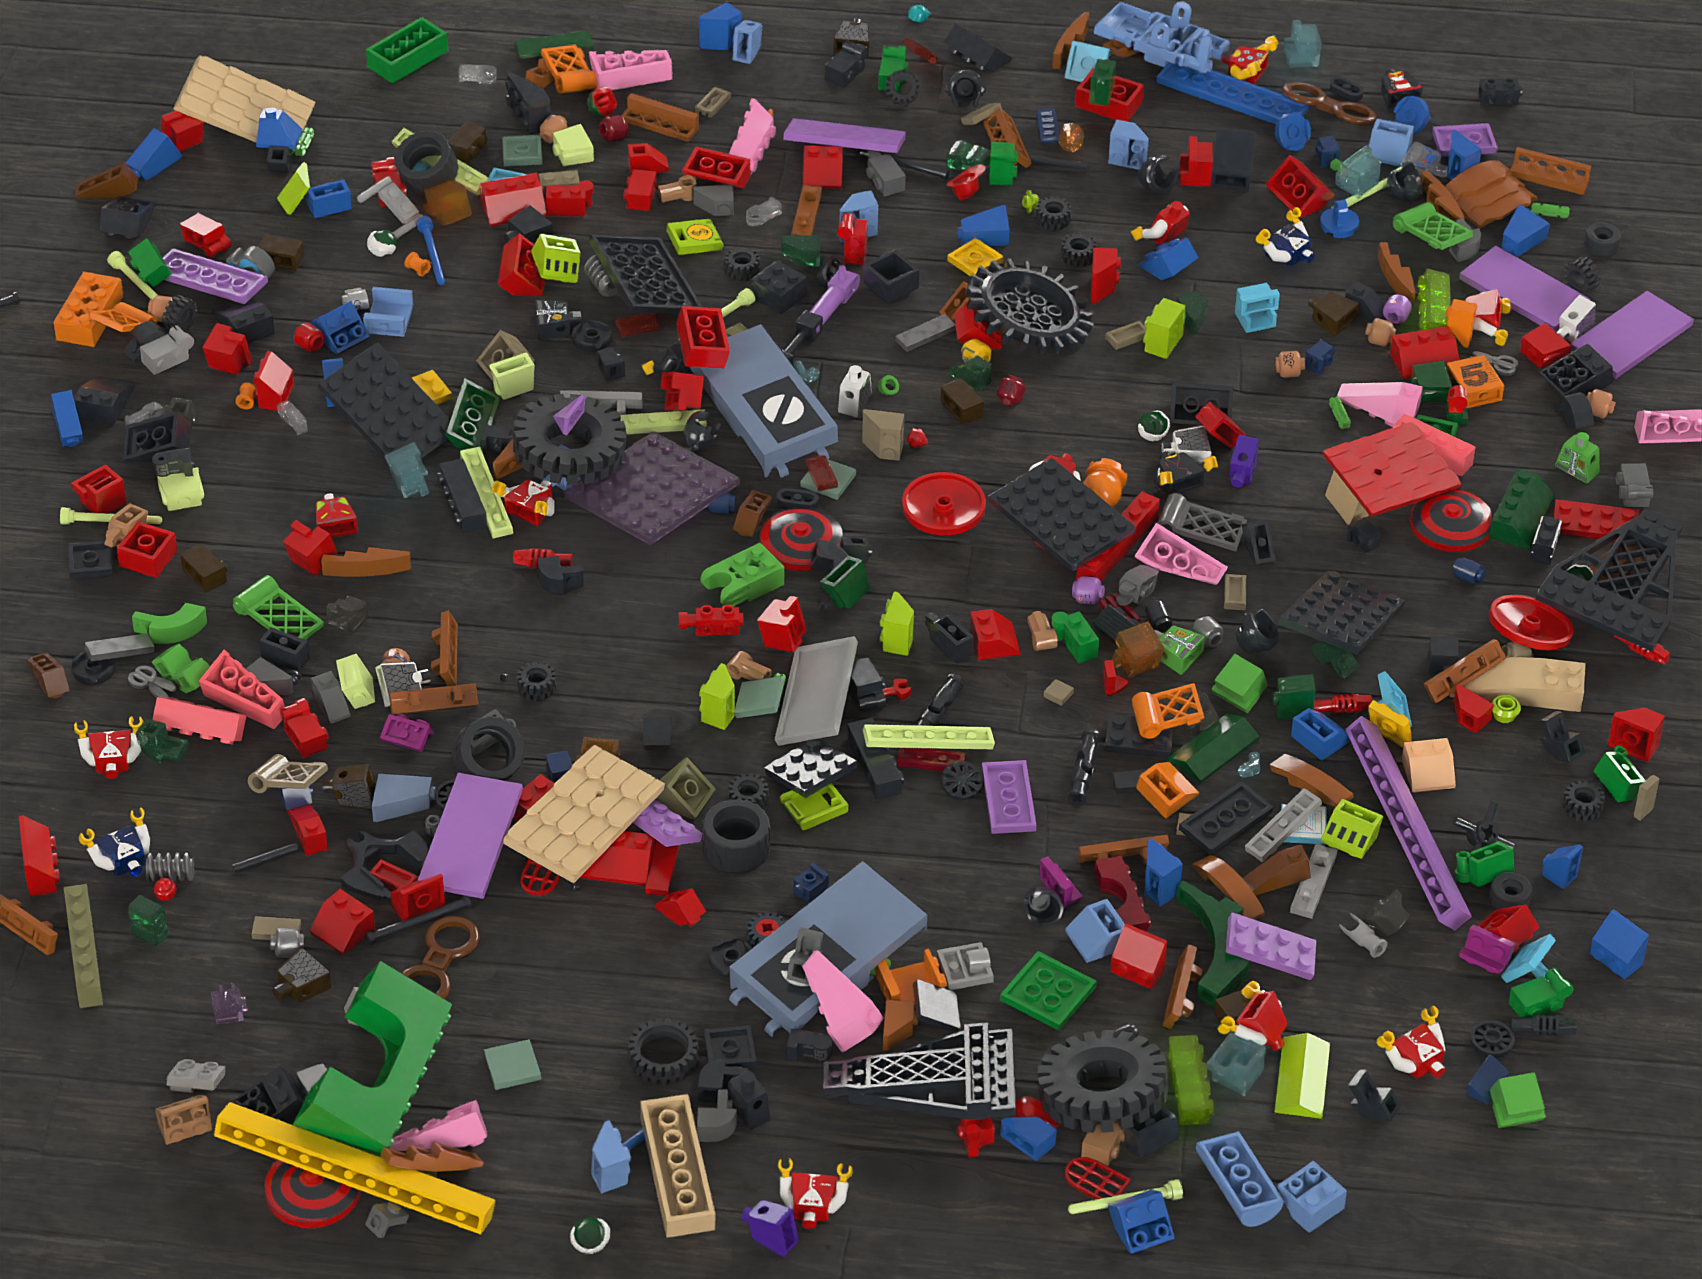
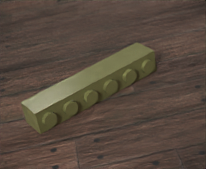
[64,884,103,1008]

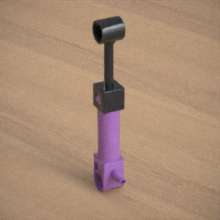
[781,265,860,366]

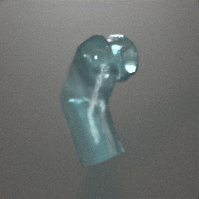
[793,361,820,381]
[1238,752,1261,778]

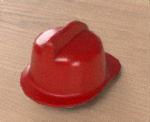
[946,165,986,201]

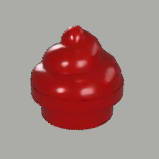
[906,427,928,448]
[153,878,177,901]

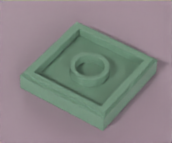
[502,135,542,166]
[800,457,856,500]
[734,676,784,718]
[484,1039,541,1090]

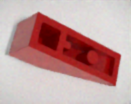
[287,804,328,856]

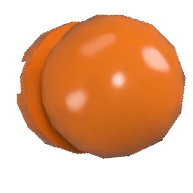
[1083,458,1127,508]

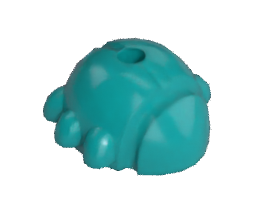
[908,5,930,22]

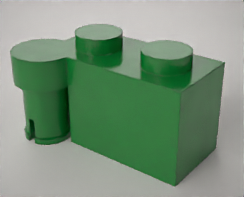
[879,46,909,92]
[989,142,1018,185]
[128,238,172,287]
[1051,611,1099,663]
[1594,745,1645,802]
[1455,841,1514,887]
[1509,968,1574,1018]

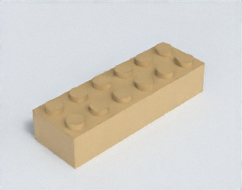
[640,1094,715,1237]

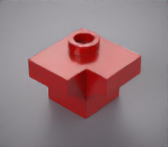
[957,1118,994,1157]

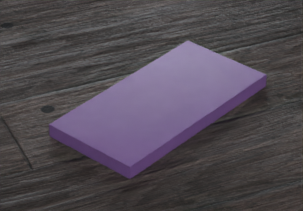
[784,118,906,153]
[1459,246,1590,332]
[1570,291,1694,379]
[418,773,523,899]

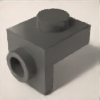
[366,1202,409,1238]

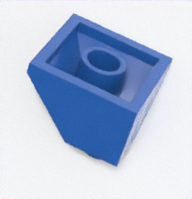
[256,108,303,150]

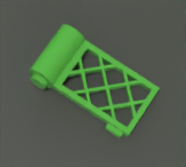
[1393,202,1473,250]
[233,575,324,640]

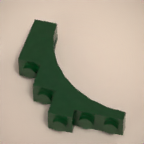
[1176,881,1250,1009]

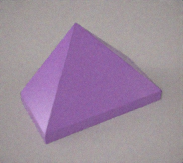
[553,395,585,435]

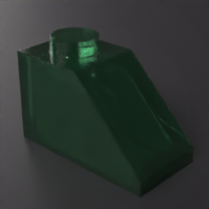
[781,235,820,266]
[1176,290,1208,335]
[948,355,992,392]

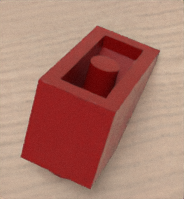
[654,889,706,926]

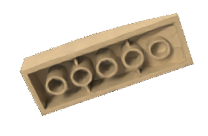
[1450,657,1585,712]

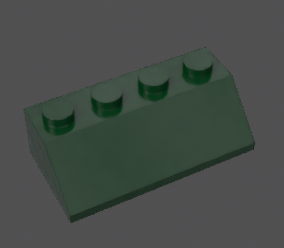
[1489,468,1554,550]

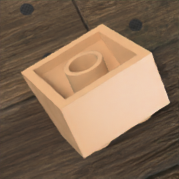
[1402,738,1456,792]

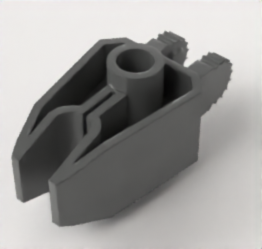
[1116,565,1159,606]

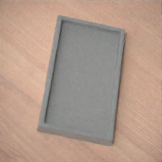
[775,636,858,746]

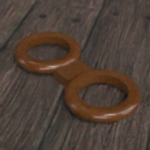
[1282,82,1377,126]
[402,916,480,999]

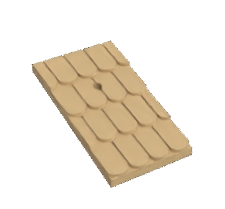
[173,56,315,153]
[503,745,665,883]

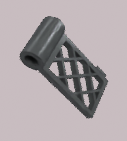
[1157,493,1247,552]

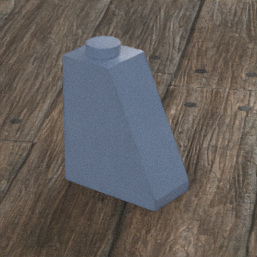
[372,774,436,822]

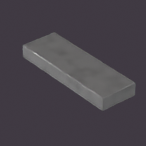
[895,314,956,352]
[85,633,154,661]

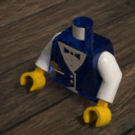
[1256,207,1315,266]
[79,808,150,876]

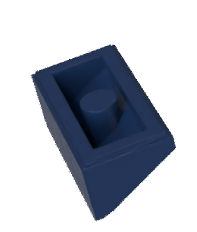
[1467,1054,1509,1105]

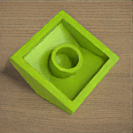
[277,162,310,215]

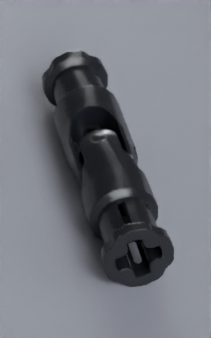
[915,674,965,726]
[1067,729,1101,805]

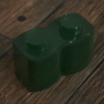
[946,141,991,171]
[128,895,168,946]

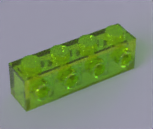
[1418,269,1450,330]
[1167,1035,1214,1125]

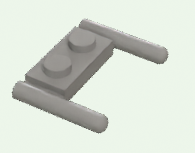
[357,177,423,239]

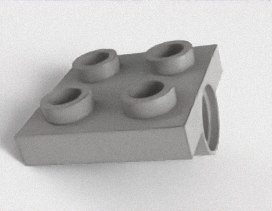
[937,942,994,990]
[167,1059,225,1093]

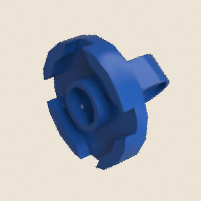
[1394,96,1431,134]
[1275,113,1311,151]
[1320,200,1359,238]

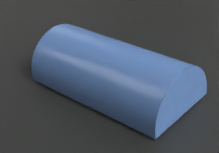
[1196,1132,1284,1227]

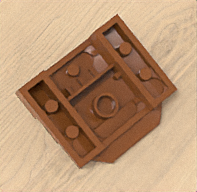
[1445,161,1538,229]

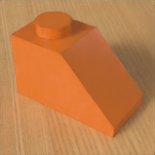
[1445,299,1478,348]

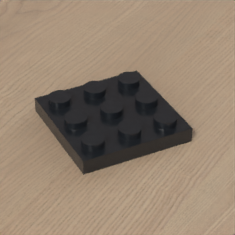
[764,739,858,798]

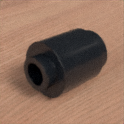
[1145,601,1172,633]

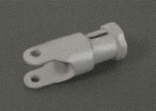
[1339,913,1387,958]

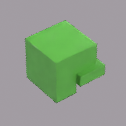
[1211,654,1268,713]
[1490,1072,1546,1128]

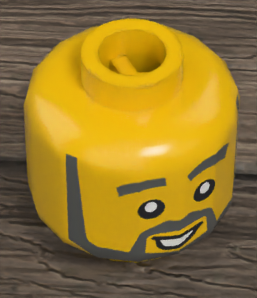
[961,339,991,369]

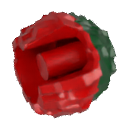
[587,87,617,117]

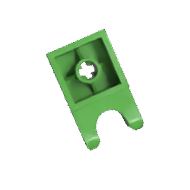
[701,543,784,606]

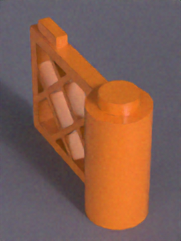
[541,45,597,94]
[89,302,157,332]
[1132,683,1204,739]

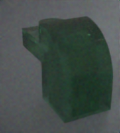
[1310,640,1360,679]
[135,719,189,763]

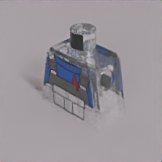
[1400,142,1448,177]

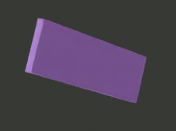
[163,249,268,304]

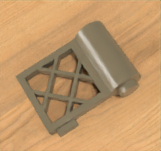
[248,754,328,793]

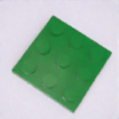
[1000,951,1097,1031]

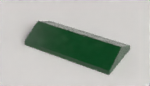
[514,31,594,59]
[445,378,500,452]
[1168,713,1259,783]

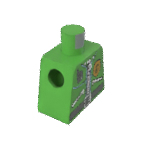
[1555,432,1599,484]
[1150,626,1205,675]

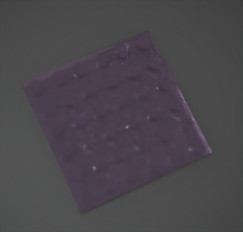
[564,431,740,545]

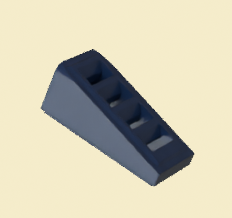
[1036,108,1060,145]

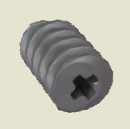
[584,255,619,297]
[146,853,194,881]

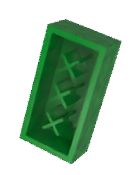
[366,17,448,84]

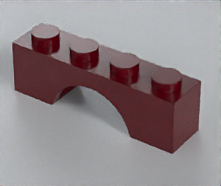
[1094,856,1151,932]

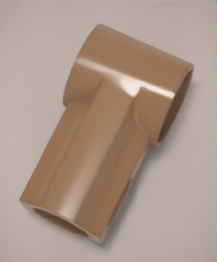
[658,175,696,203]
[1027,611,1058,651]
[726,651,771,681]

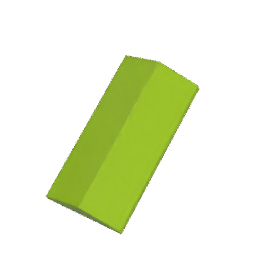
[1275,1033,1330,1119]

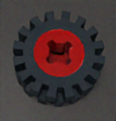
[747,912,786,948]

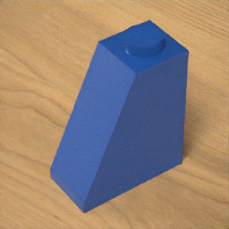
[126,128,182,181]
[957,205,1009,246]
[1501,205,1550,257]
[51,390,83,447]

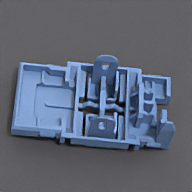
[1094,1,1230,73]

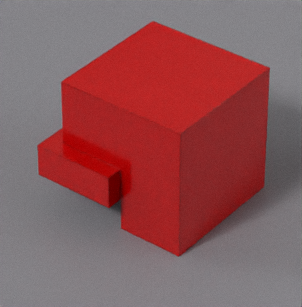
[161,110,204,151]
[1179,136,1213,186]
[203,323,253,375]
[660,372,704,411]
[71,464,127,514]
[283,520,338,576]
[757,596,807,652]

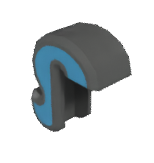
[226,246,275,279]

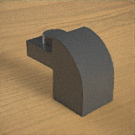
[1449,218,1481,262]
[786,927,823,985]
[697,1090,737,1142]

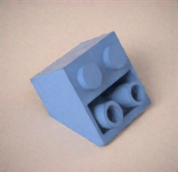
[1366,119,1414,167]
[1109,120,1149,170]
[839,191,878,242]
[1065,899,1125,963]
[591,1120,631,1193]
[1278,1161,1347,1233]

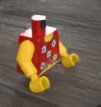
[1221,36,1278,85]

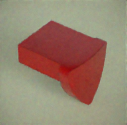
[1103,660,1128,696]

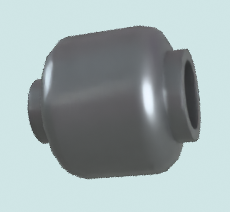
[1192,616,1223,648]
[270,928,304,958]

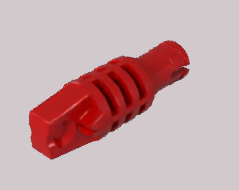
[513,548,573,568]
[1613,635,1670,665]
[1313,694,1372,715]

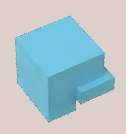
[1235,283,1280,333]

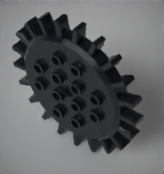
[965,259,1093,356]

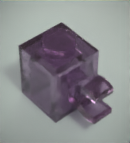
[211,983,247,1025]

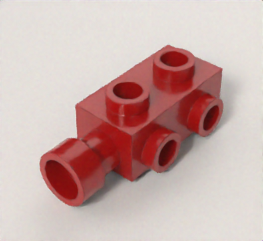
[679,605,743,636]

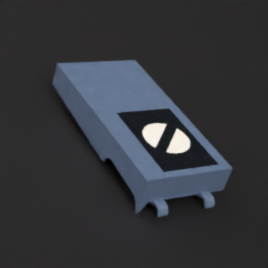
[690,324,838,478]
[729,861,927,1037]

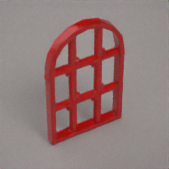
[520,858,560,896]
[1065,1157,1131,1200]

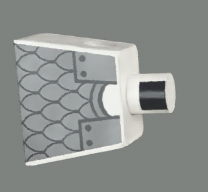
[1557,295,1596,343]
[838,365,872,417]
[1162,426,1211,462]
[375,662,430,707]

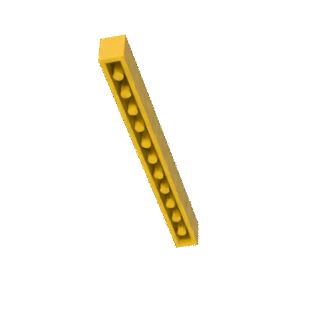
[214,1102,495,1234]

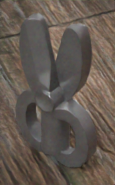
[1470,351,1518,376]
[128,666,176,698]

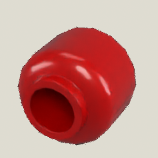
[294,323,324,352]

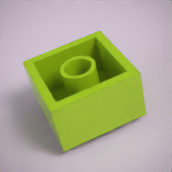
[1143,298,1185,359]

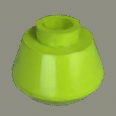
[1491,695,1521,723]

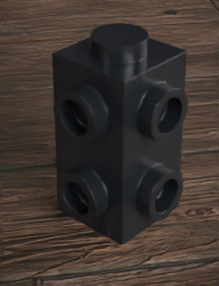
[1478,78,1523,106]

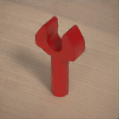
[883,679,911,700]

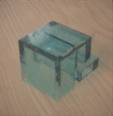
[1284,20,1321,68]
[1335,145,1381,199]
[384,442,429,498]
[1207,1032,1266,1096]

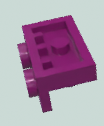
[380,714,434,752]
[1039,857,1082,908]
[1459,925,1515,974]

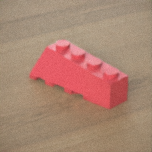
[1392,414,1475,476]
[199,650,285,729]
[152,697,247,744]

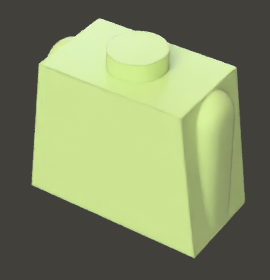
[553,124,594,166]
[489,352,534,400]
[157,467,204,511]
[336,654,375,709]

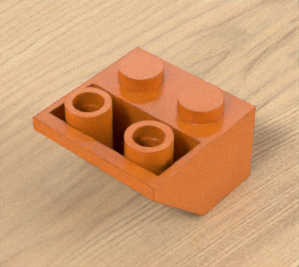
[1136,762,1199,819]

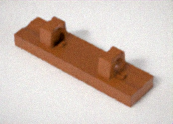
[791,185,822,242]
[431,610,458,686]
[1424,639,1506,703]
[389,683,479,715]
[1077,835,1169,864]
[0,894,58,955]
[1162,944,1203,1029]

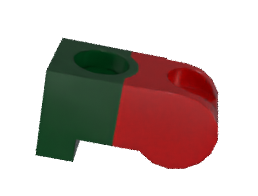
[1445,385,1468,425]

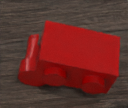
[371,157,406,207]
[546,181,594,216]
[180,213,232,258]
[837,213,868,265]
[280,698,328,758]

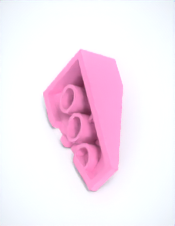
[1337,382,1423,426]
[1134,523,1228,585]
[803,950,884,1052]
[390,1100,487,1151]

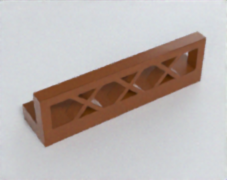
[621,93,699,142]
[983,108,1032,168]
[1510,147,1591,195]

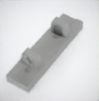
[560,390,643,415]
[1245,788,1322,862]
[1290,844,1337,919]

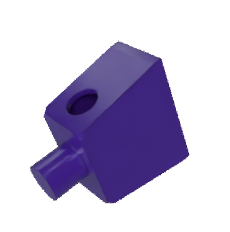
[1230,435,1259,488]
[741,1200,799,1257]

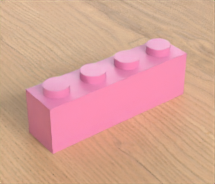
[589,50,672,90]
[729,99,776,175]
[1634,410,1702,443]

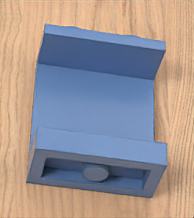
[363,287,413,337]

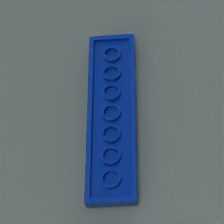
[1157,61,1309,124]

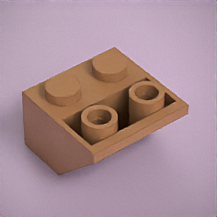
[155,1094,212,1145]

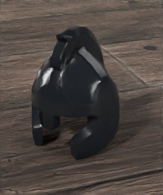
[683,411,721,455]
[1023,886,1063,926]

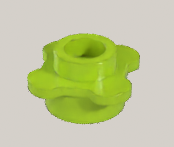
[1022,190,1039,213]

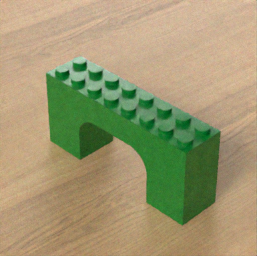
[294,961,452,1158]

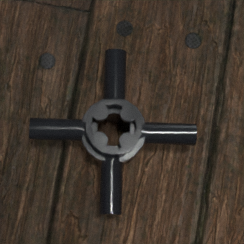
[1453,801,1514,851]

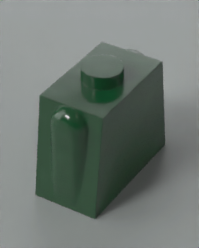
[1089,59,1116,106]
[1410,361,1452,402]
[820,556,871,610]
[1273,674,1316,719]

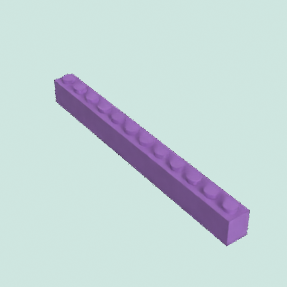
[1345,716,1472,930]

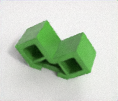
[152,644,210,693]

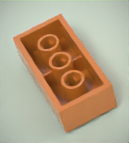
[54,272,123,347]

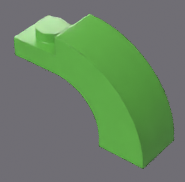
[132,603,207,644]

